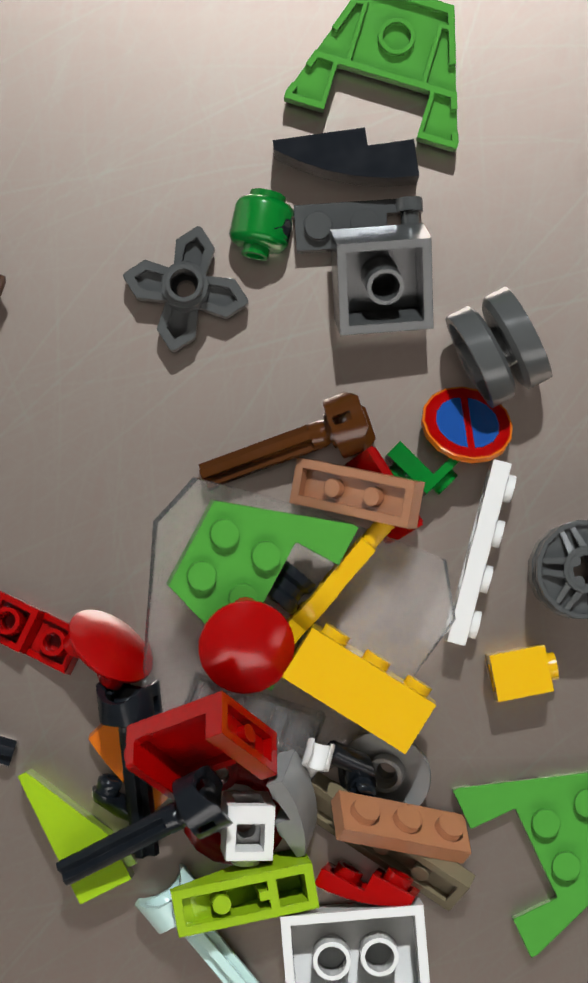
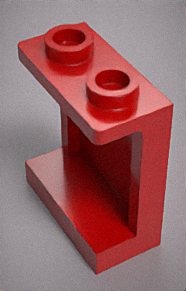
[124,691,277,802]

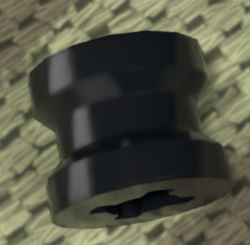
[267,561,316,616]

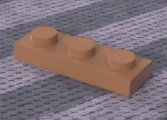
[289,457,425,529]
[331,790,472,864]

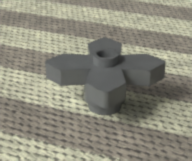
[123,226,248,353]

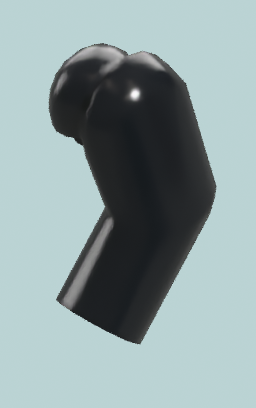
[327,740,376,797]

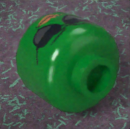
[229,188,294,261]

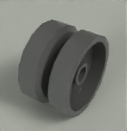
[445,287,553,408]

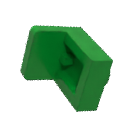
[385,441,459,496]

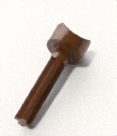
[198,392,376,490]

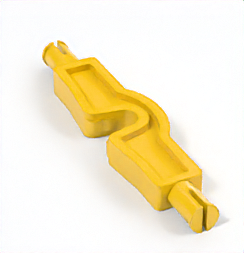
[287,521,395,644]

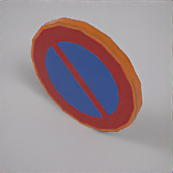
[421,386,513,464]

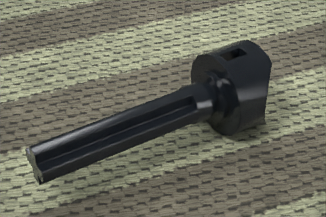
[96,679,163,859]
[56,765,233,886]

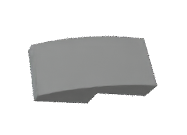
[266,749,317,857]

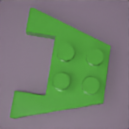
[284,0,459,153]
[166,499,359,691]
[452,771,588,958]

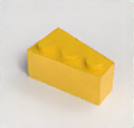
[282,622,436,754]

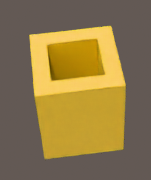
[485,644,559,702]

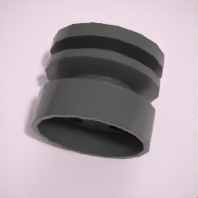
[528,520,588,619]

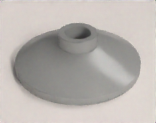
[338,732,431,806]

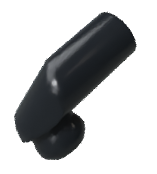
[92,773,129,822]

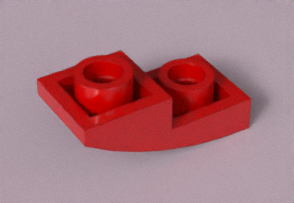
[0,591,78,675]
[315,861,420,906]

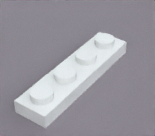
[444,459,517,646]

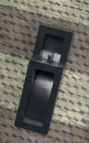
[273,127,419,187]

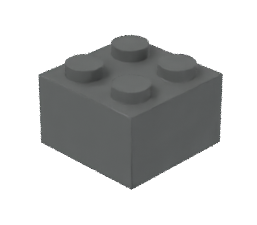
[330,223,434,336]

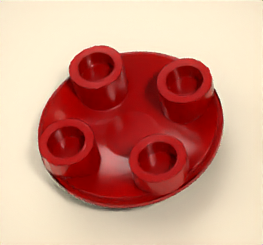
[197,597,295,694]
[63,610,151,690]

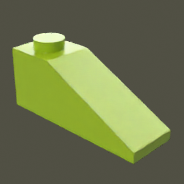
[18,768,137,905]
[170,849,319,938]

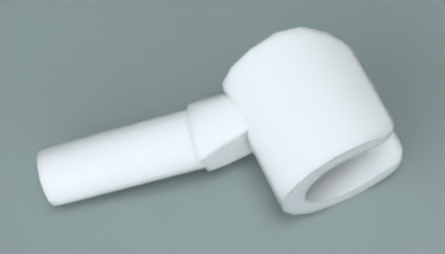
[301,738,335,780]

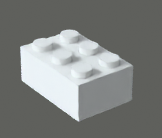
[280,897,430,983]

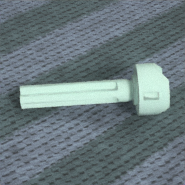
[135,864,259,983]

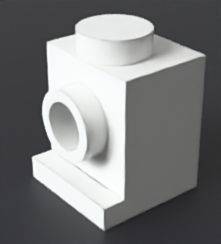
[220,791,276,867]

